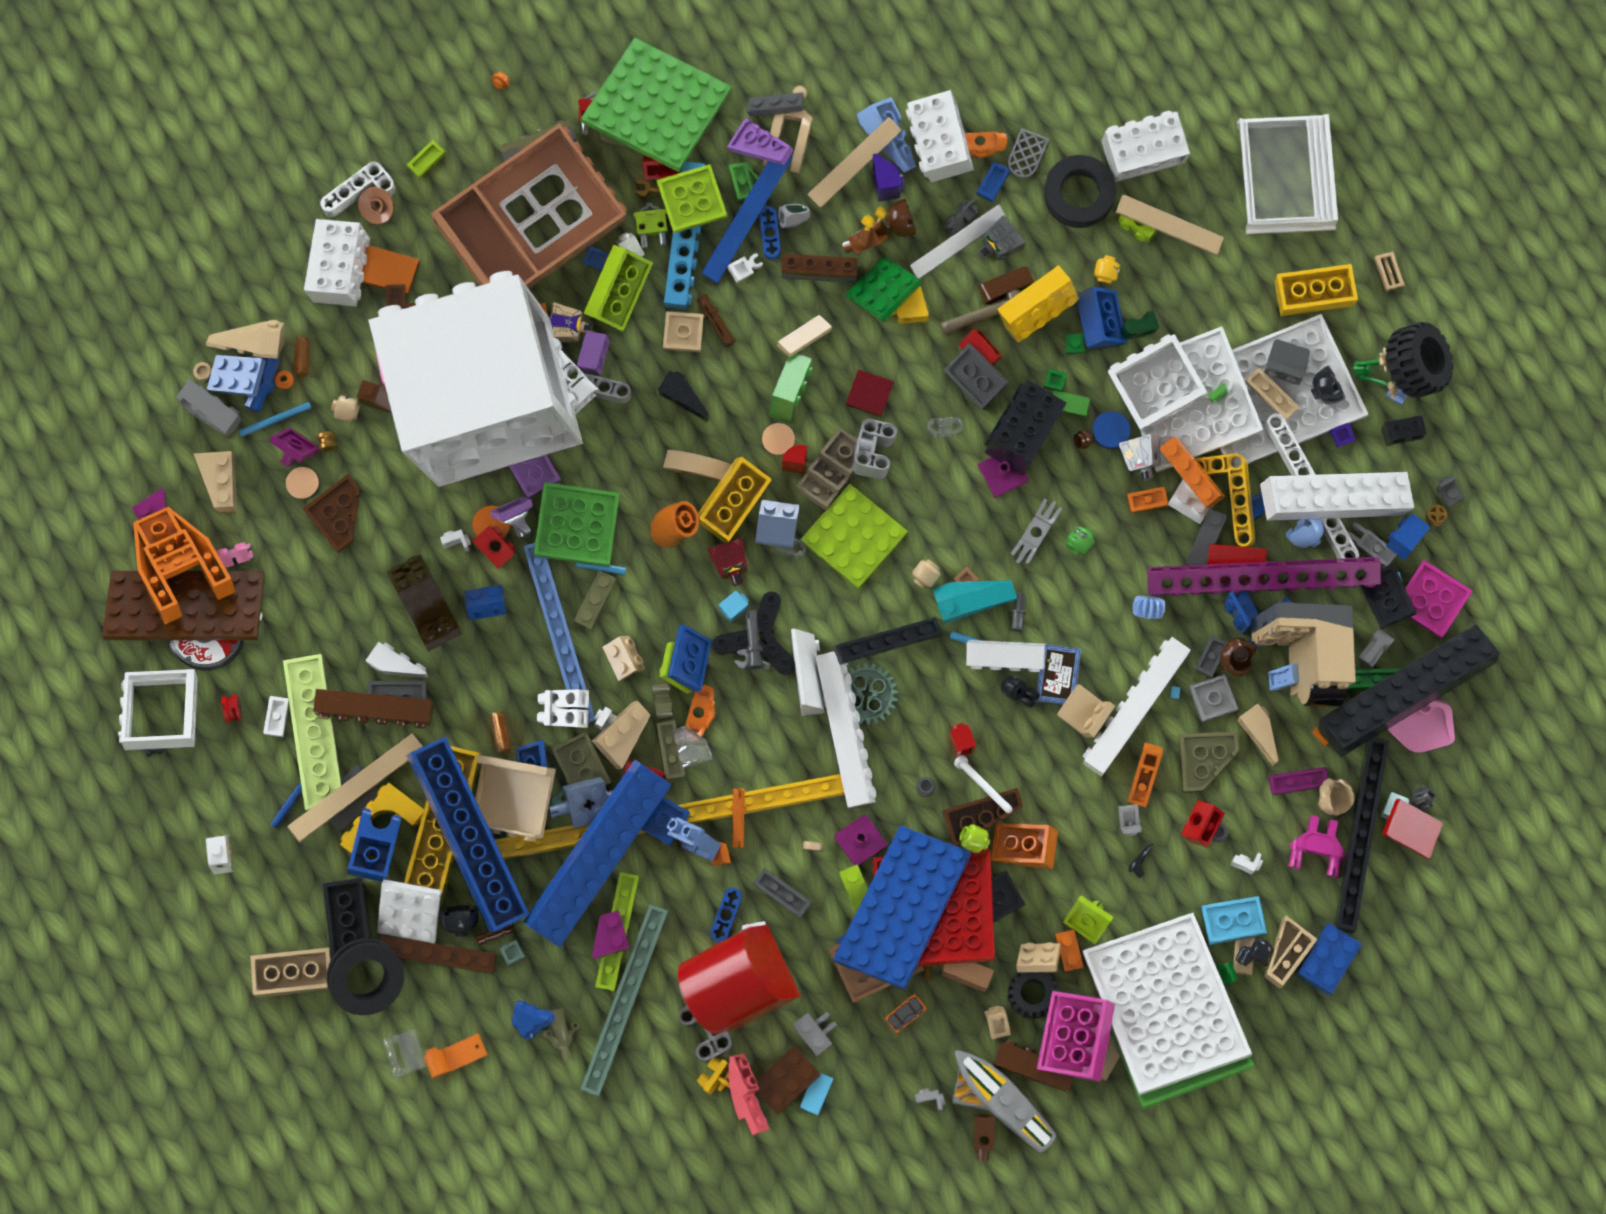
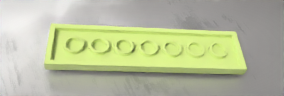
[283,654,342,811]

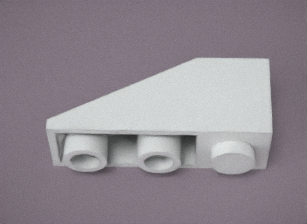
[366,642,428,678]

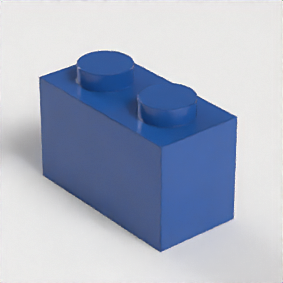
[1386,513,1430,560]

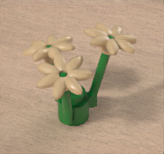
[1353,348,1398,399]

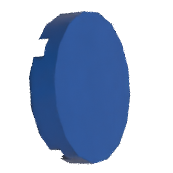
[1093,411,1130,449]

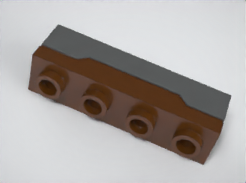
[781,253,858,283]

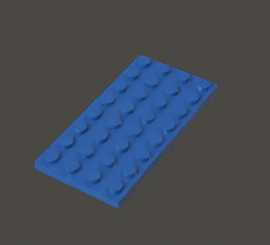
[833,825,971,990]

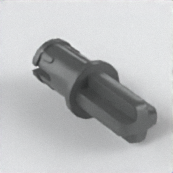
[1011,593,1026,632]

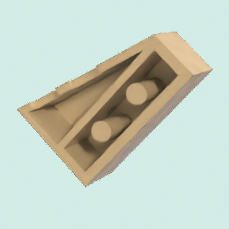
[194,451,237,513]
[591,701,651,769]

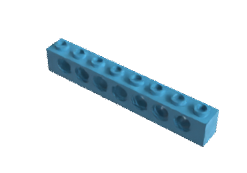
[664,162,705,311]

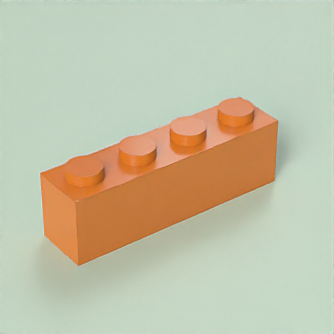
[1159,436,1225,509]

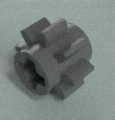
[1411,785,1436,810]

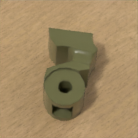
[652,682,673,720]

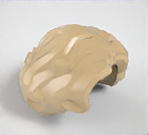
[1318,779,1356,816]

